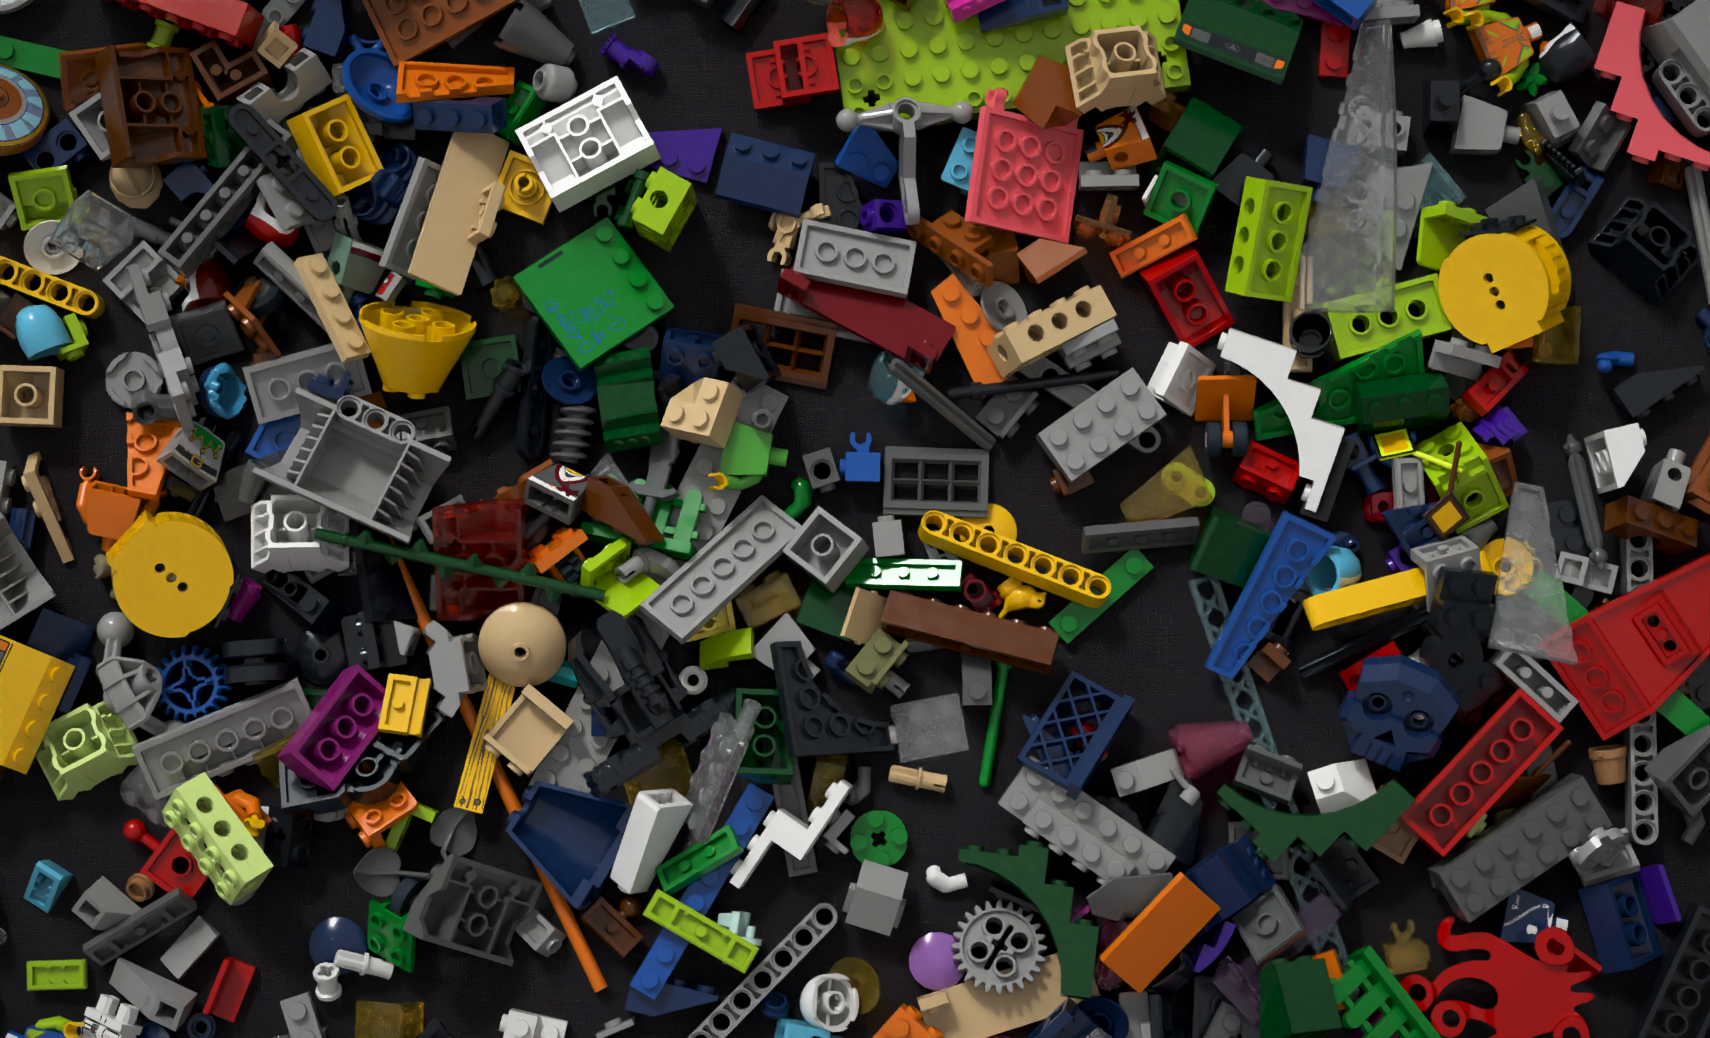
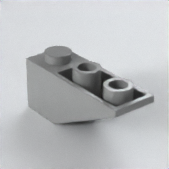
[109,957,198,1031]

